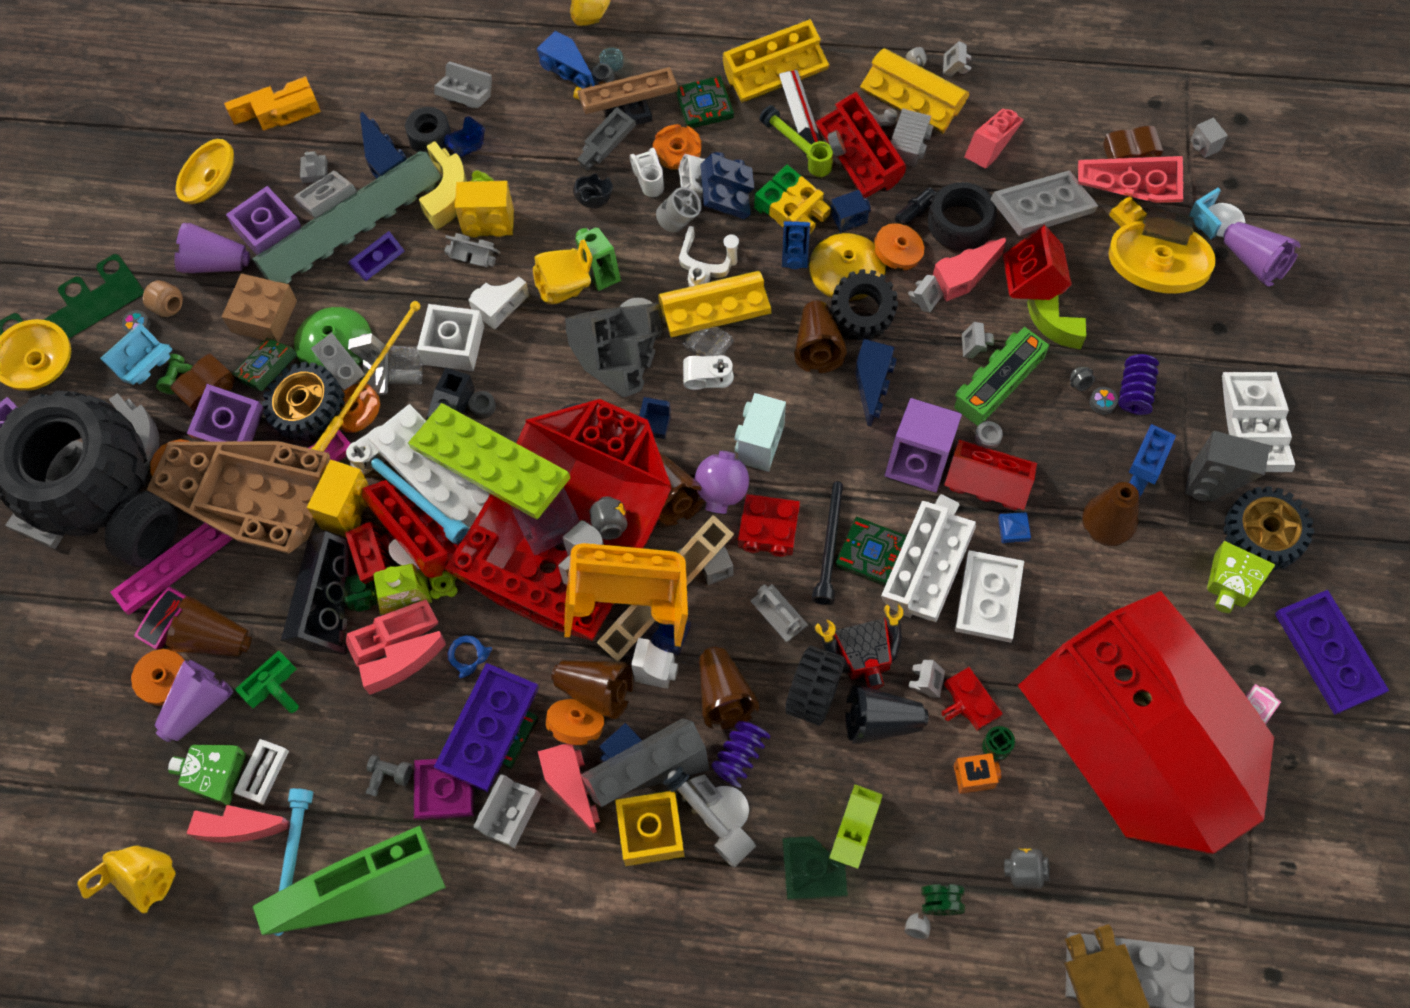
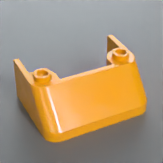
[564,543,688,647]

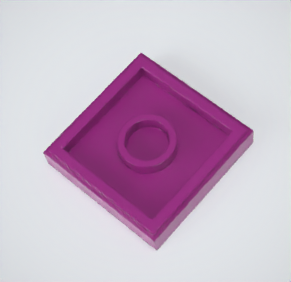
[414,759,474,820]

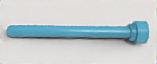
[371,458,469,545]
[274,789,314,936]

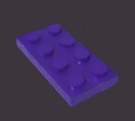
[1275,590,1389,715]
[434,663,539,792]

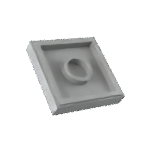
[294,171,357,218]

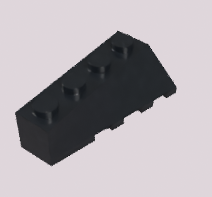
[281,531,349,655]

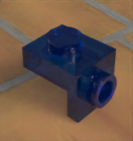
[444,116,485,157]
[651,621,691,656]

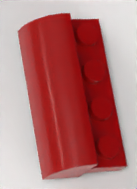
[816,91,906,198]
[362,480,460,578]

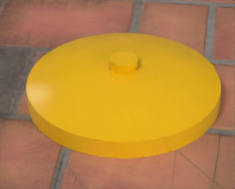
[1109,220,1215,293]

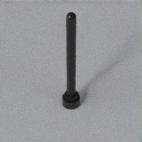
[812,481,843,605]

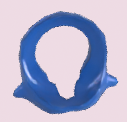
[448,635,493,678]

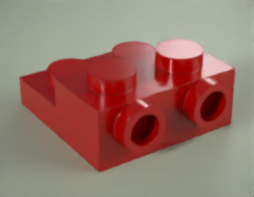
[738,494,800,557]

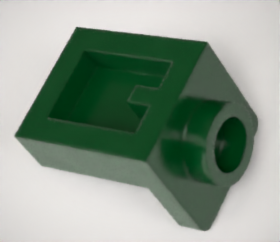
[345,574,378,612]

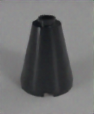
[845,685,929,744]

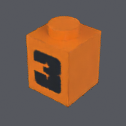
[953,753,1001,794]

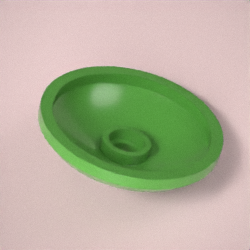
[294,307,372,368]

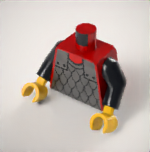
[815,604,903,690]

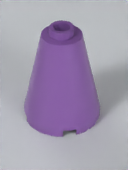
[1223,222,1300,286]
[175,223,250,273]
[155,660,234,742]

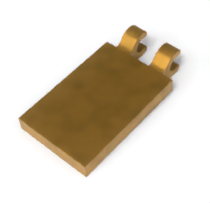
[1064,924,1150,1008]

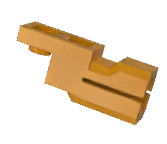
[224,76,321,131]

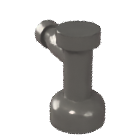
[366,755,413,797]

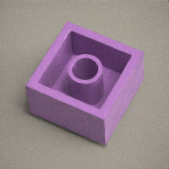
[226,186,301,255]
[187,384,265,442]

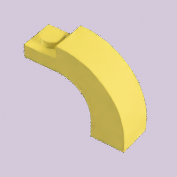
[419,142,467,230]

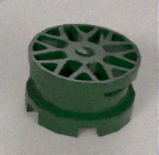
[921,884,965,916]

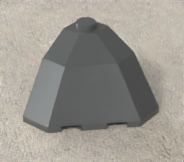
[565,303,664,397]

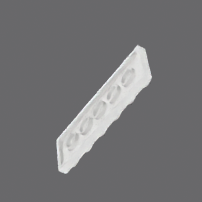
[368,404,490,529]

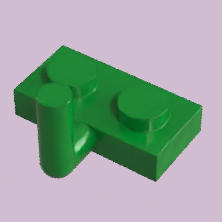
[235,650,299,713]

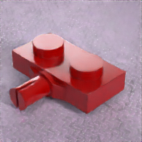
[941,667,1003,731]

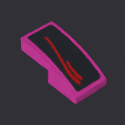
[134,587,186,649]

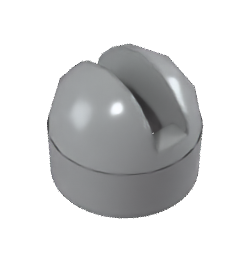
[906,47,927,67]
[904,913,930,939]

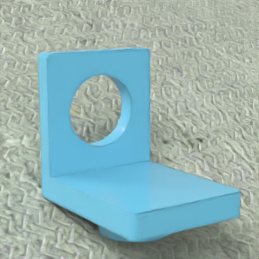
[1189,188,1222,239]

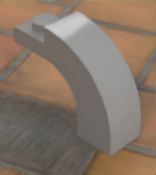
[109,393,159,472]

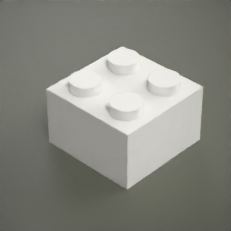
[417,304,484,371]

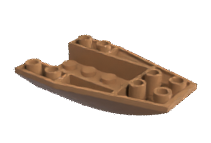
[147,441,330,554]

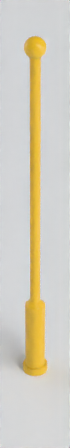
[311,301,421,452]

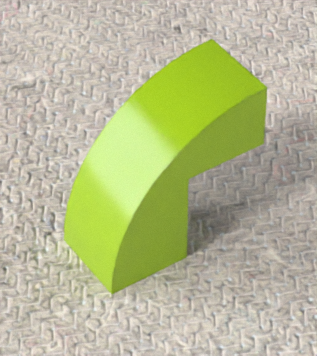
[1027,295,1086,349]
[830,785,883,869]

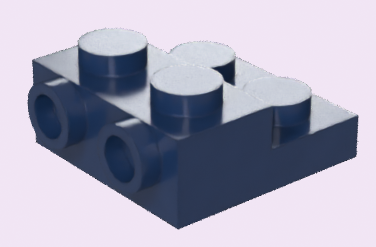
[700,152,754,219]

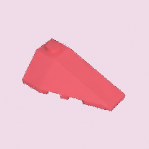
[1078,156,1183,203]

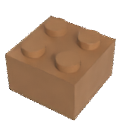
[222,274,297,342]

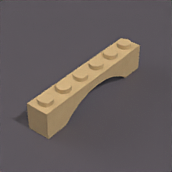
[597,515,734,662]

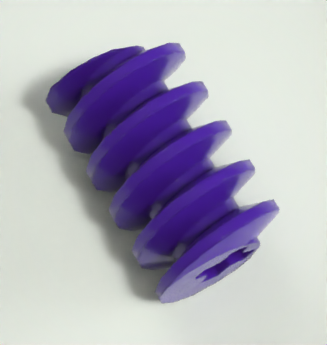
[1118,354,1160,415]
[711,721,771,787]

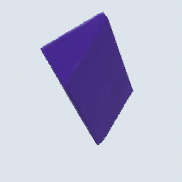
[348,231,405,282]

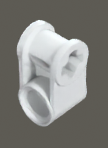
[630,148,664,197]
[679,154,705,201]
[683,355,734,390]
[346,426,387,475]

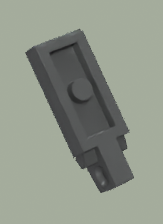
[577,108,636,171]

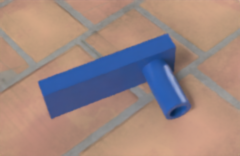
[1129,424,1176,499]

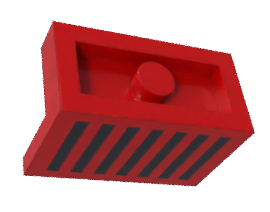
[345,522,395,584]

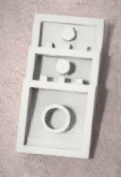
[1222,372,1295,472]

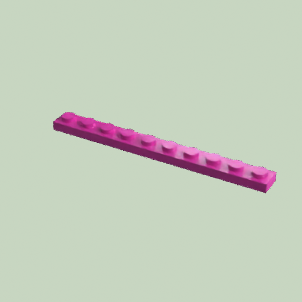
[110,430,351,615]

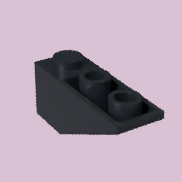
[426,367,475,421]

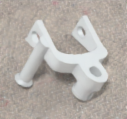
[679,226,739,287]

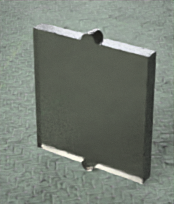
[1142,207,1194,246]

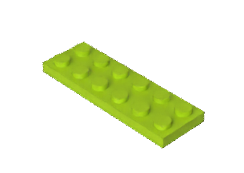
[408,403,571,520]

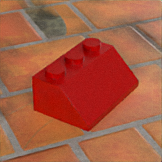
[1003,224,1072,300]
[944,440,1037,510]

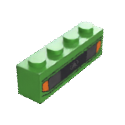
[954,327,1049,426]

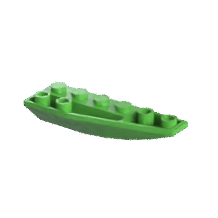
[253,826,446,936]

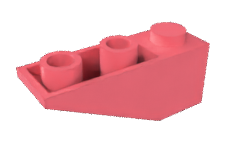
[965,109,1024,169]
[933,237,1006,302]
[538,743,600,833]

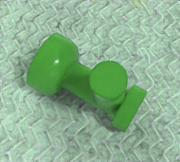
[156,354,193,394]

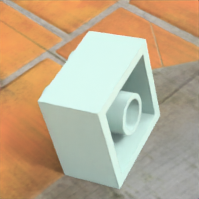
[735,393,786,472]

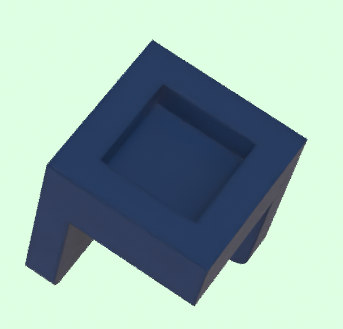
[639,397,671,439]

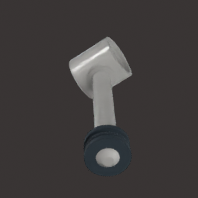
[663,767,756,868]

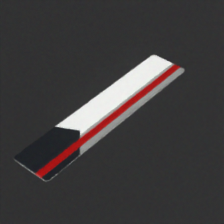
[779,70,821,154]

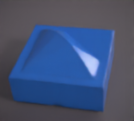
[998,512,1031,543]

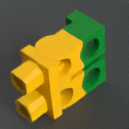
[754,165,831,234]

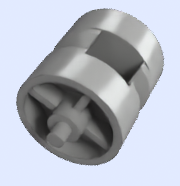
[656,187,701,232]

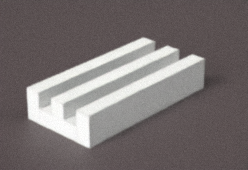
[234,739,289,805]

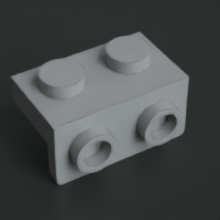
[434,62,492,108]
[474,774,542,848]

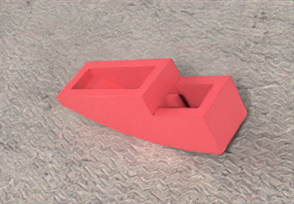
[346,599,438,667]
[359,631,446,695]
[187,805,290,843]

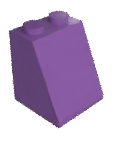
[885,398,962,493]

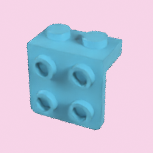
[100,323,172,385]

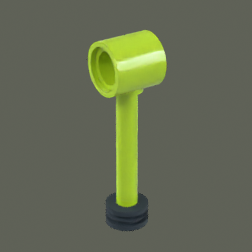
[759,105,833,177]

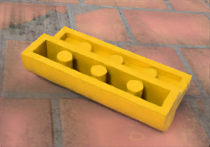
[723,19,829,103]
[860,49,970,134]
[658,271,771,337]

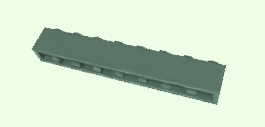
[252,151,442,284]

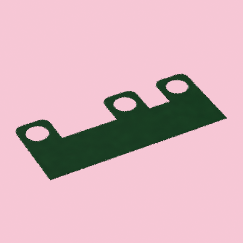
[0,254,144,339]

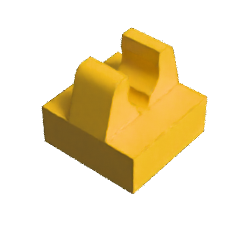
[1109,196,1147,227]

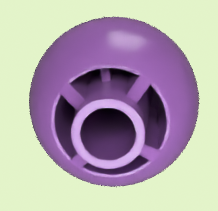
[695,451,749,514]

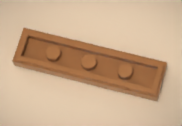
[578,67,678,114]

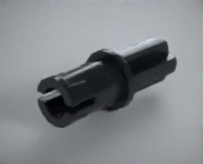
[894,187,936,225]

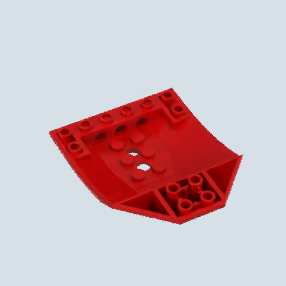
[445,399,671,641]
[1018,591,1274,854]

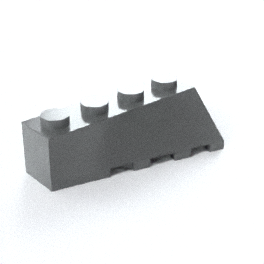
[581,718,709,807]

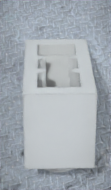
[468,277,529,330]
[631,638,678,689]

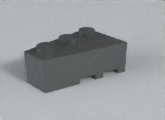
[1185,430,1270,501]

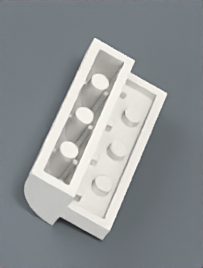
[881,501,976,622]

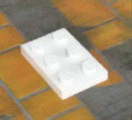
[955,550,1024,643]

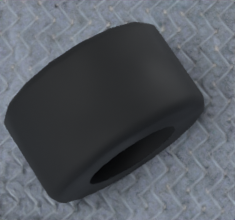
[405,107,452,155]

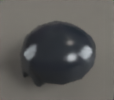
[573,173,613,209]

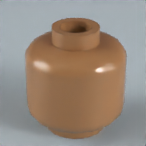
[143,280,183,317]

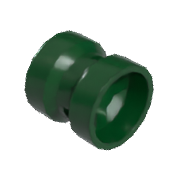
[982,726,1015,762]

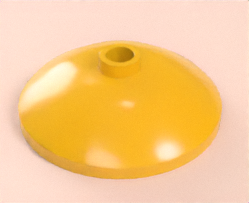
[176,139,234,204]
[809,233,886,301]
[0,319,71,391]

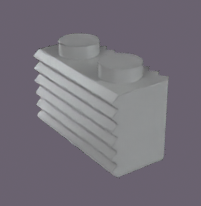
[891,108,934,167]

